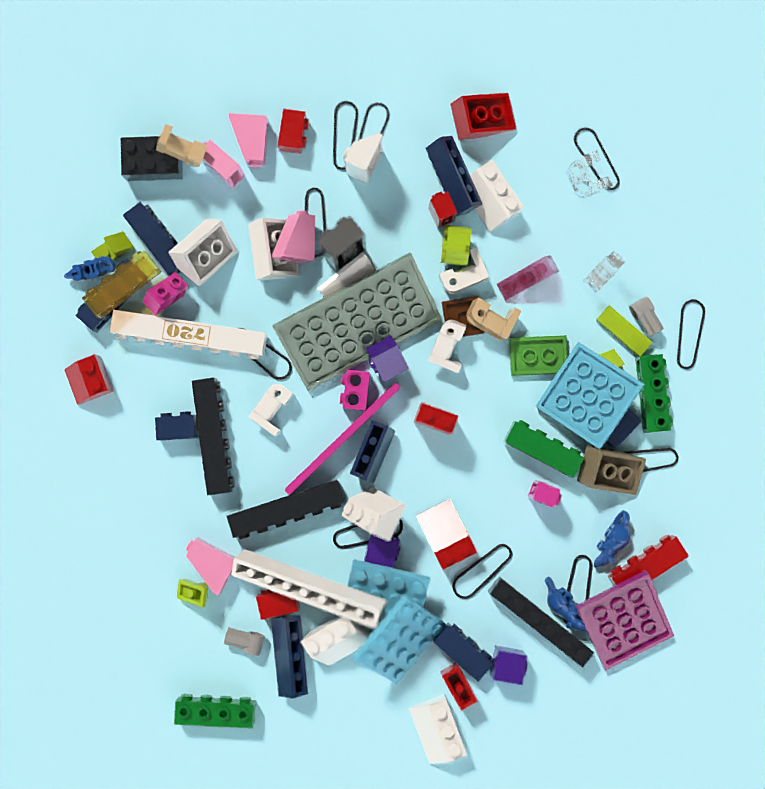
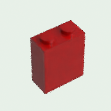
[413,402,459,435]

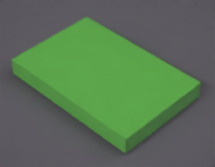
[509,335,568,376]

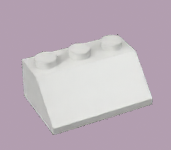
[343,133,383,184]
[470,160,524,232]
[169,218,238,286]
[248,218,300,280]
[317,252,376,298]
[341,487,406,541]
[301,615,372,666]
[408,694,467,764]

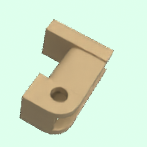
[156,123,208,167]
[466,298,521,341]

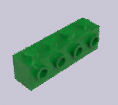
[635,354,673,433]
[503,420,585,478]
[174,694,256,729]

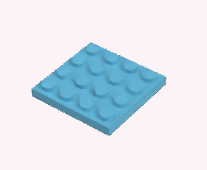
[536,342,645,449]
[347,559,430,633]
[352,594,446,684]

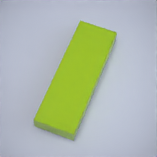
[596,305,653,356]

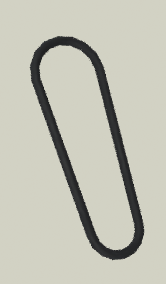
[333,101,358,170]
[358,102,390,140]
[574,127,620,190]
[304,187,326,258]
[677,299,705,369]
[238,328,292,380]
[622,448,679,472]
[333,518,403,548]
[452,544,512,599]
[562,555,592,624]

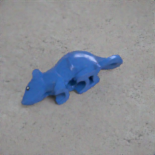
[64,256,116,281]
[594,510,630,567]
[545,576,586,631]

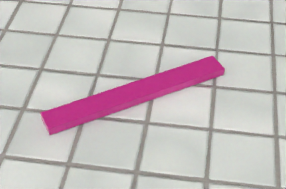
[284,383,401,495]

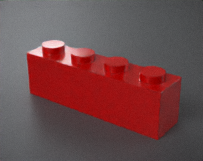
[608,534,689,586]

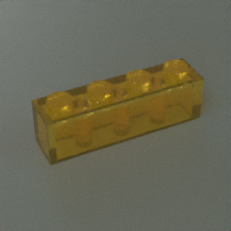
[82,250,162,319]

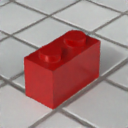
[278,108,310,154]
[428,192,457,229]
[256,589,300,620]
[440,662,478,711]

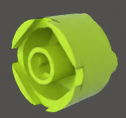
[440,225,472,265]

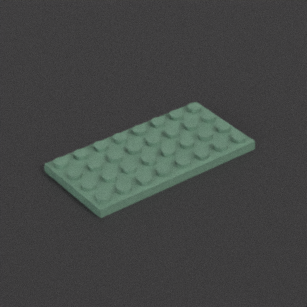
[272,252,442,391]

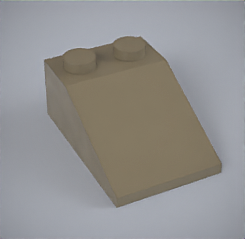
[577,444,646,495]

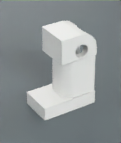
[438,247,489,294]
[428,320,466,373]
[248,384,294,436]

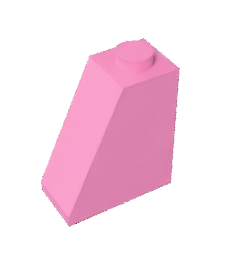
[228,113,269,168]
[202,140,245,189]
[272,210,315,263]
[186,537,235,595]

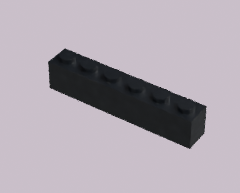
[191,377,235,496]
[226,480,345,540]
[488,576,595,668]

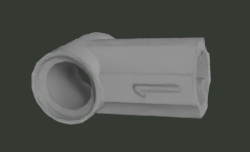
[629,296,664,337]
[223,627,265,656]

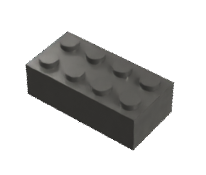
[318,215,366,273]

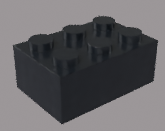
[120,136,183,181]

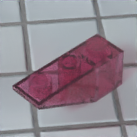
[497,255,560,300]

